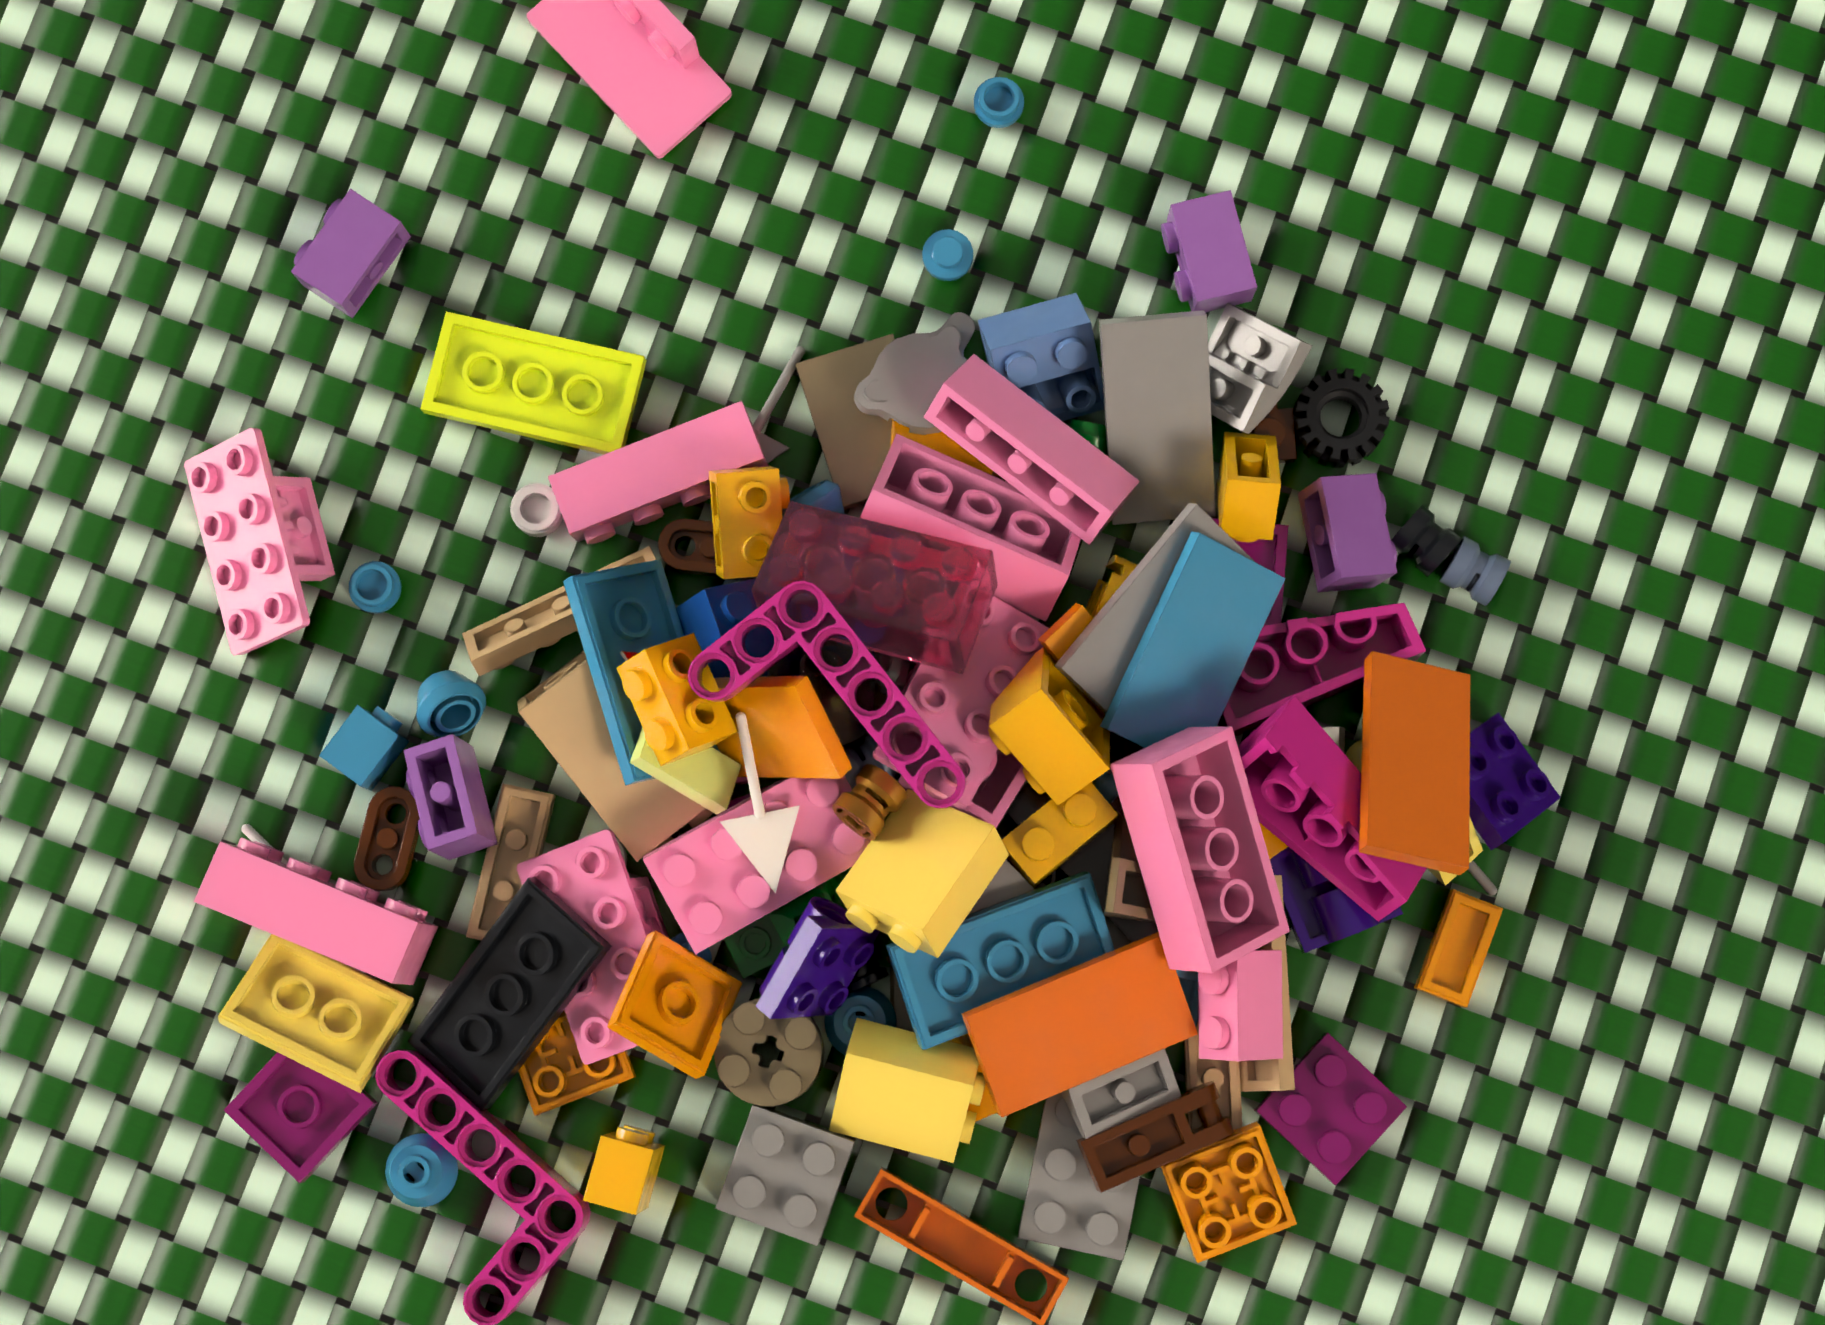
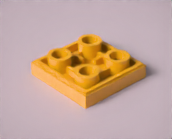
[519,1010,636,1116]
[1160,1121,1297,1263]

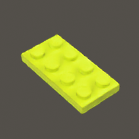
[420,311,647,454]

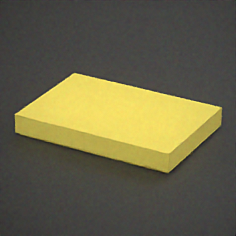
[218,934,414,1094]

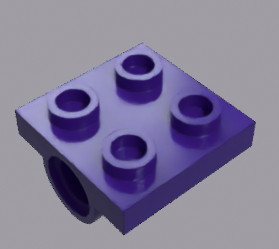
[1469,712,1561,850]
[1270,847,1403,954]
[756,897,880,1019]

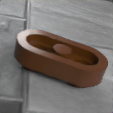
[658,519,741,579]
[354,786,420,891]

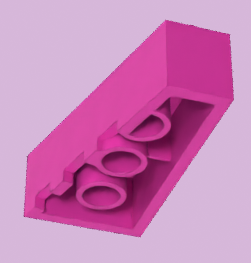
[1218,603,1426,736]
[1238,695,1427,922]

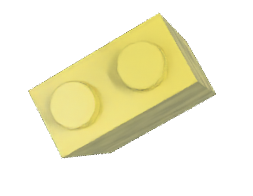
[836,789,1009,958]
[829,1018,986,1163]

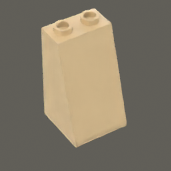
[517,650,713,862]

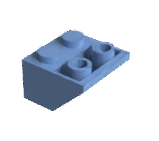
[978,293,1104,421]

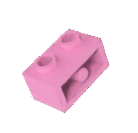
[1198,949,1283,1061]

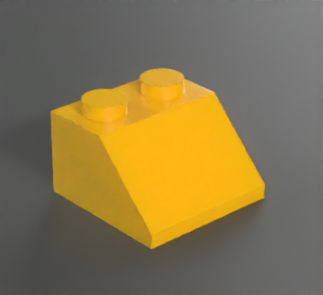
[988,647,1110,806]

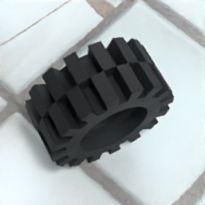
[1293,368,1390,468]

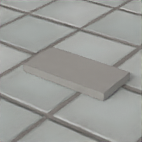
[1099,310,1216,525]
[1054,503,1255,714]

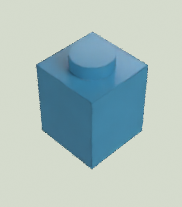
[319,705,409,791]

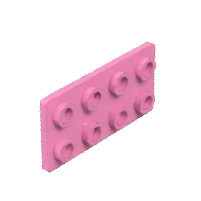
[527,0,732,159]
[184,428,335,655]
[872,581,1049,809]
[517,829,669,1065]

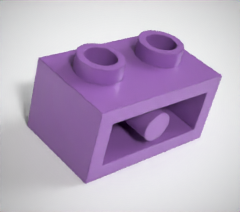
[291,189,411,319]
[1161,190,1257,312]
[1298,473,1397,593]
[403,734,498,860]

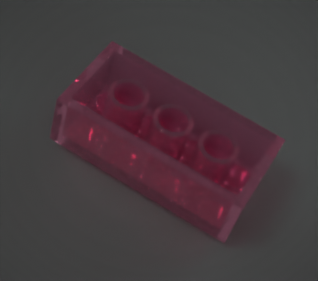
[752,501,998,674]

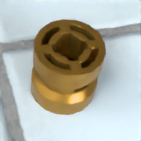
[832,764,908,840]

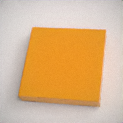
[607,930,742,1079]

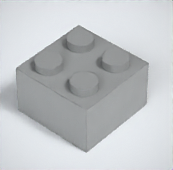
[715,1105,856,1246]

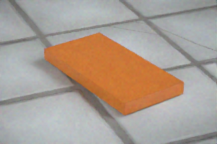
[1359,651,1470,875]
[961,932,1198,1117]

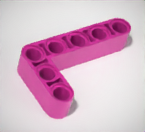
[688,581,966,808]
[375,1050,591,1325]

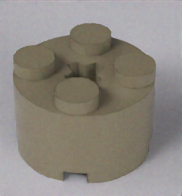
[714,998,825,1106]

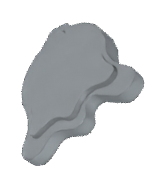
[854,312,985,435]

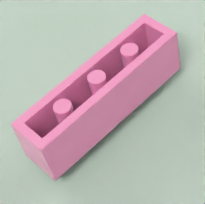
[924,354,1140,545]
[548,401,768,544]

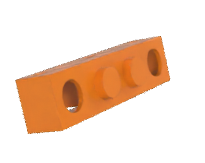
[854,1167,1069,1325]

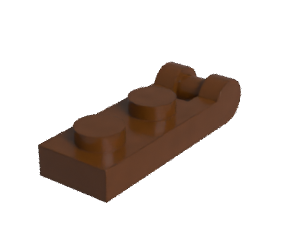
[1076,1081,1235,1193]

